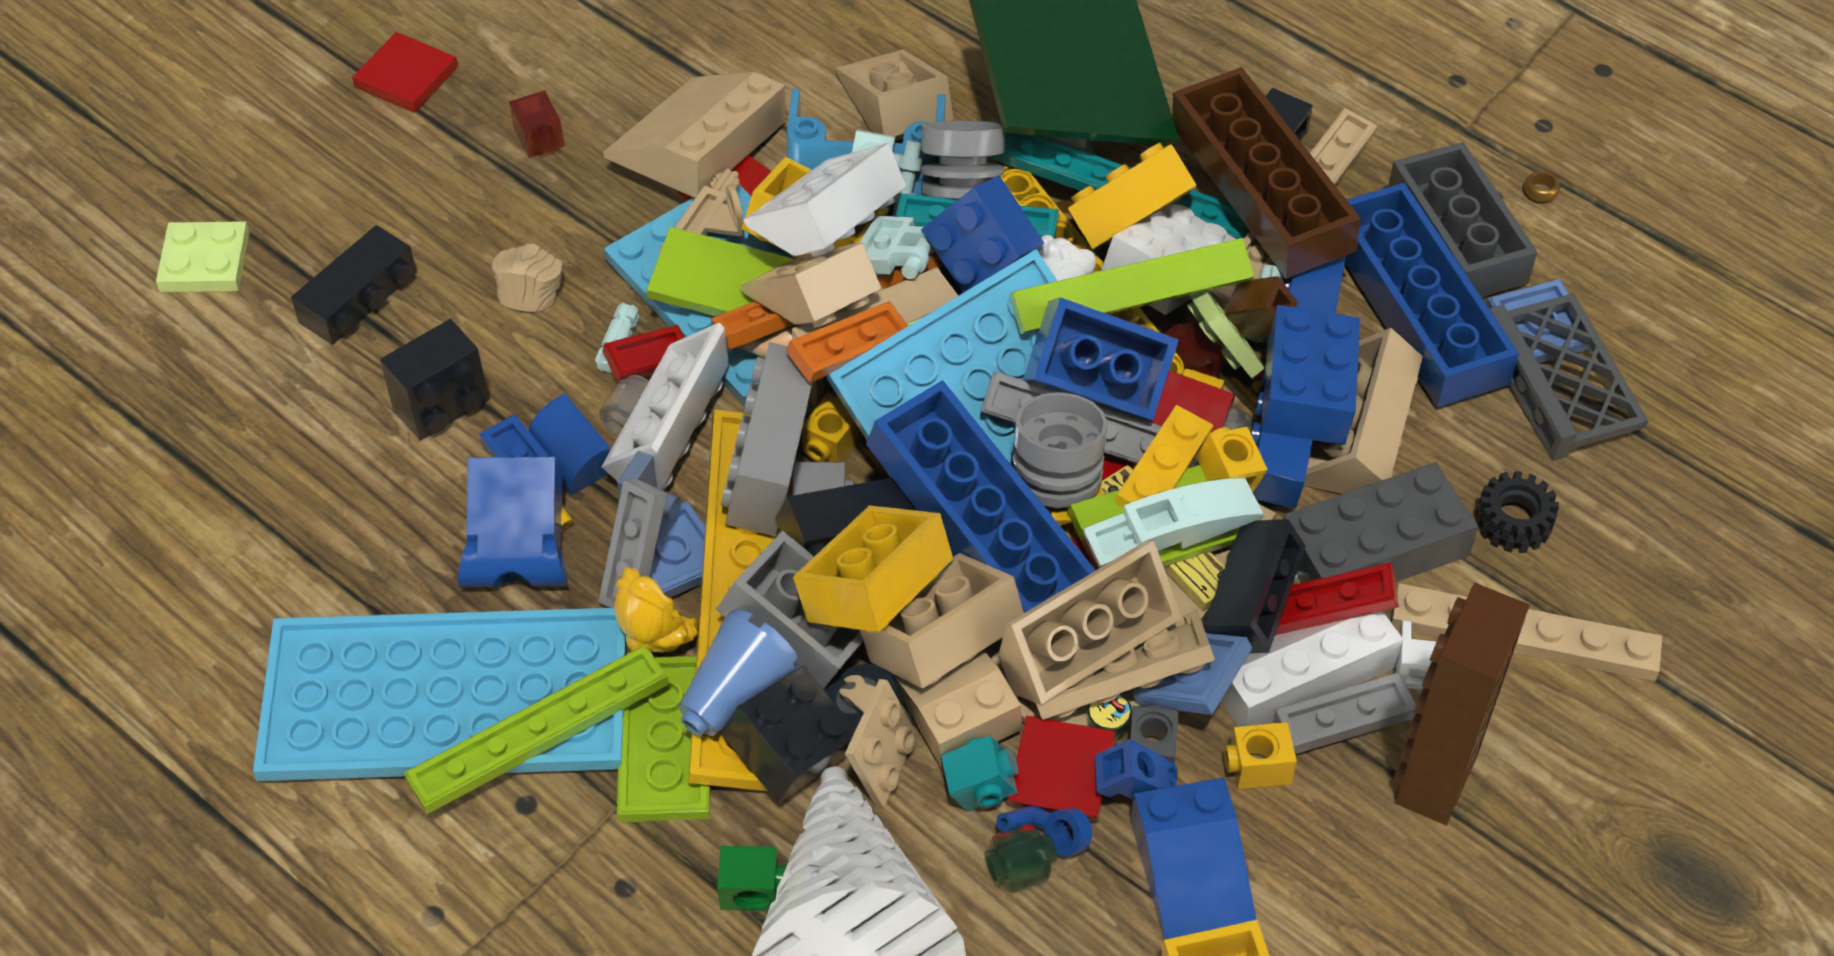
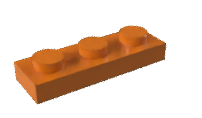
[786,301,908,383]

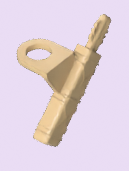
[659,169,744,252]

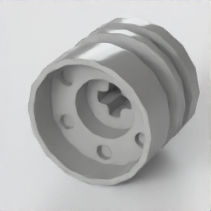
[921,120,1005,199]
[1013,392,1108,508]

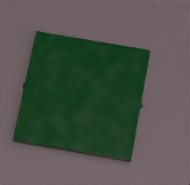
[969,0,1180,147]

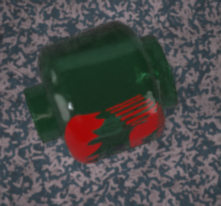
[984,824,1057,893]

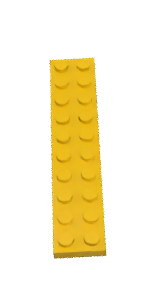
[688,409,795,791]

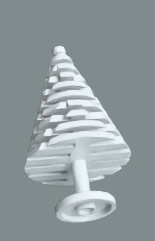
[752,766,966,956]

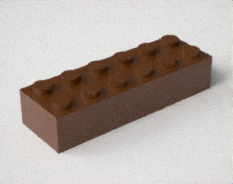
[1172,67,1361,279]
[1393,582,1530,826]

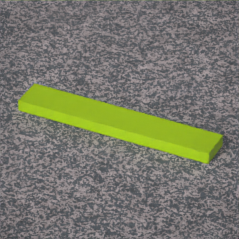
[1009,238,1255,335]
[404,645,669,814]

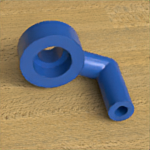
[996,806,1092,857]

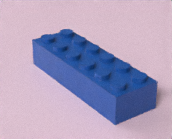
[1345,183,1519,408]
[866,380,1096,613]

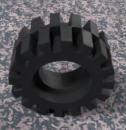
[1475,471,1559,553]

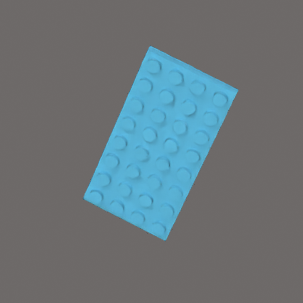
[253,608,627,781]

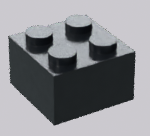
[380,318,489,441]
[721,665,856,803]

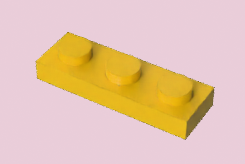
[1114,405,1214,508]

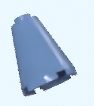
[679,609,800,736]

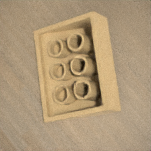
[603,72,786,198]

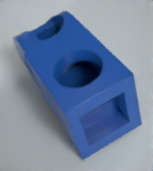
[1095,739,1178,799]

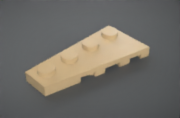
[1036,609,1215,720]

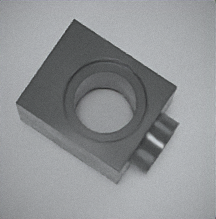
[1129,705,1178,764]

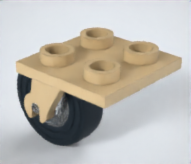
[824,664,917,808]

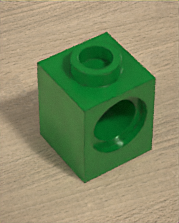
[717,846,787,911]

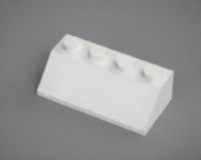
[743,143,906,257]
[601,323,729,490]
[1220,611,1403,727]

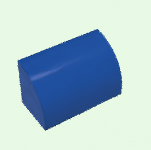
[529,393,610,495]

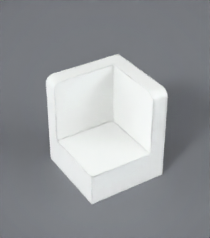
[1395,620,1436,690]

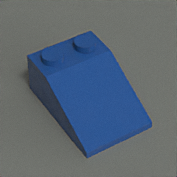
[1130,778,1257,940]

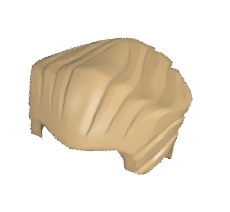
[491,244,562,312]

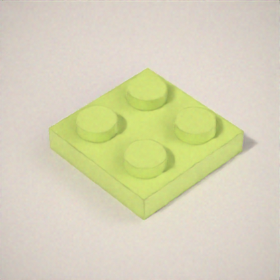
[156,221,250,292]
[1187,290,1265,378]

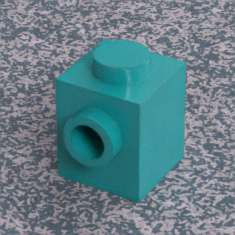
[941,735,1019,812]

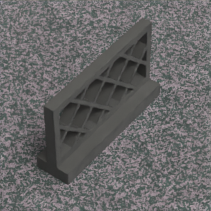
[1489,293,1648,461]

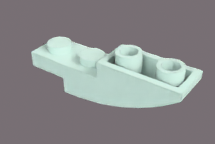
[1083,478,1263,568]

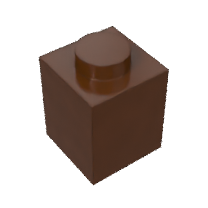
[1225,276,1298,338]

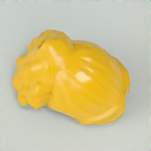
[614,567,698,653]

